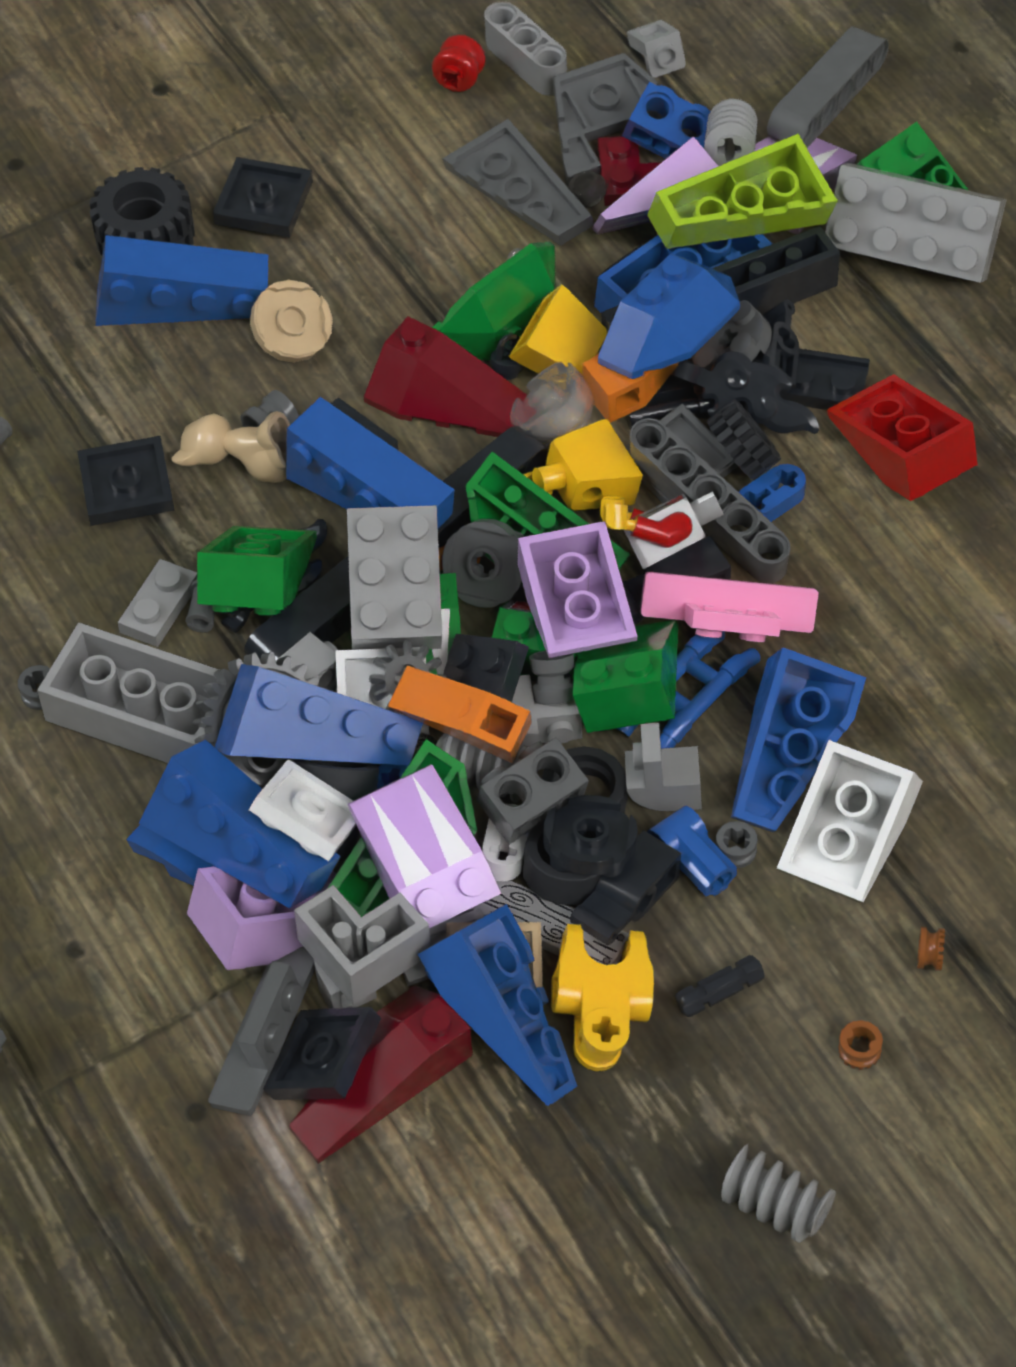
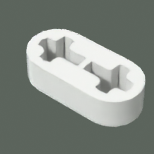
[482,804,529,881]

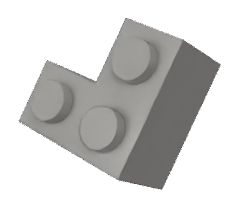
[294,885,430,1005]

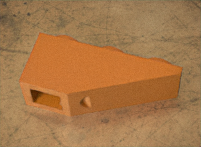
[582,354,679,423]
[388,666,532,763]

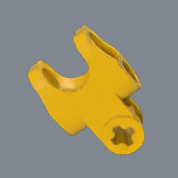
[551,924,654,1071]

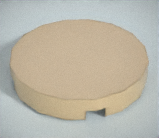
[250,280,333,363]

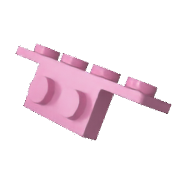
[640,572,818,642]

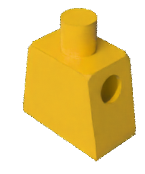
[509,285,608,387]
[532,419,643,511]

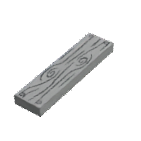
[463,880,629,965]

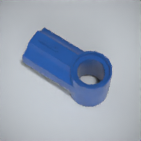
[647,806,737,896]

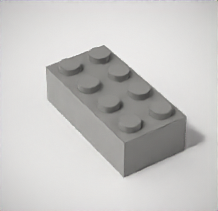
[825,163,1007,283]
[37,623,219,763]

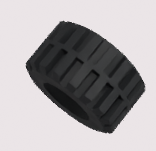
[89,167,195,256]

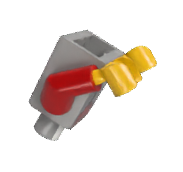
[600,491,724,569]

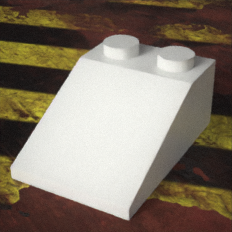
[777,740,923,902]

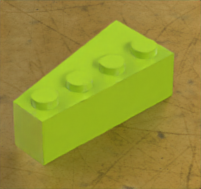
[647,134,838,249]

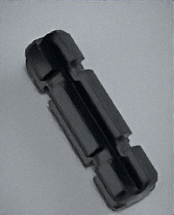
[675,955,765,1017]

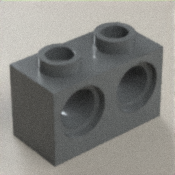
[477,738,589,845]

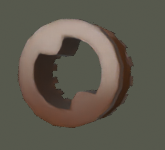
[917,926,945,971]
[838,1020,883,1070]

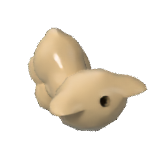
[171,411,290,483]

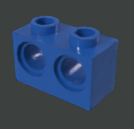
[622,82,711,159]

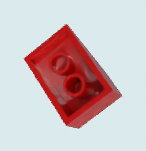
[827,374,978,501]

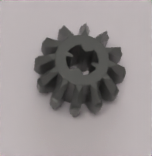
[369,640,446,717]

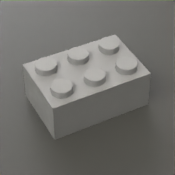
[347,505,442,650]

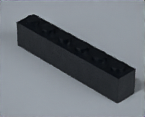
[601,226,840,346]

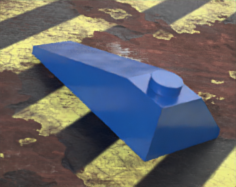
[731,648,866,832]
[418,904,577,1106]

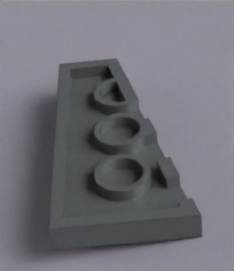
[443,119,594,246]

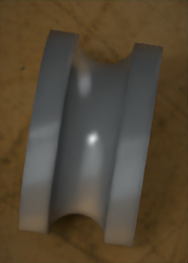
[18,665,50,710]
[716,821,758,868]

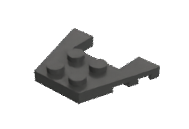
[553,53,698,186]

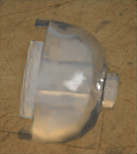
[510,362,594,446]

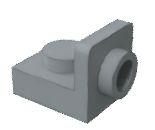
[627,20,686,78]

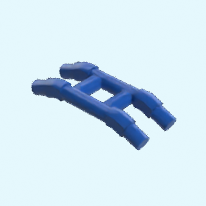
[616,631,761,749]

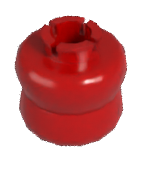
[432,35,486,92]

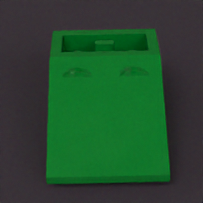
[857,121,968,190]

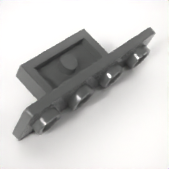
[208,947,315,1116]

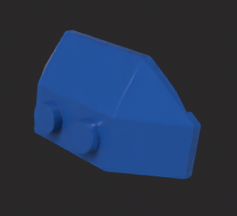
[598,254,740,379]

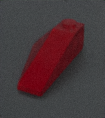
[363,316,548,437]
[289,986,473,1164]

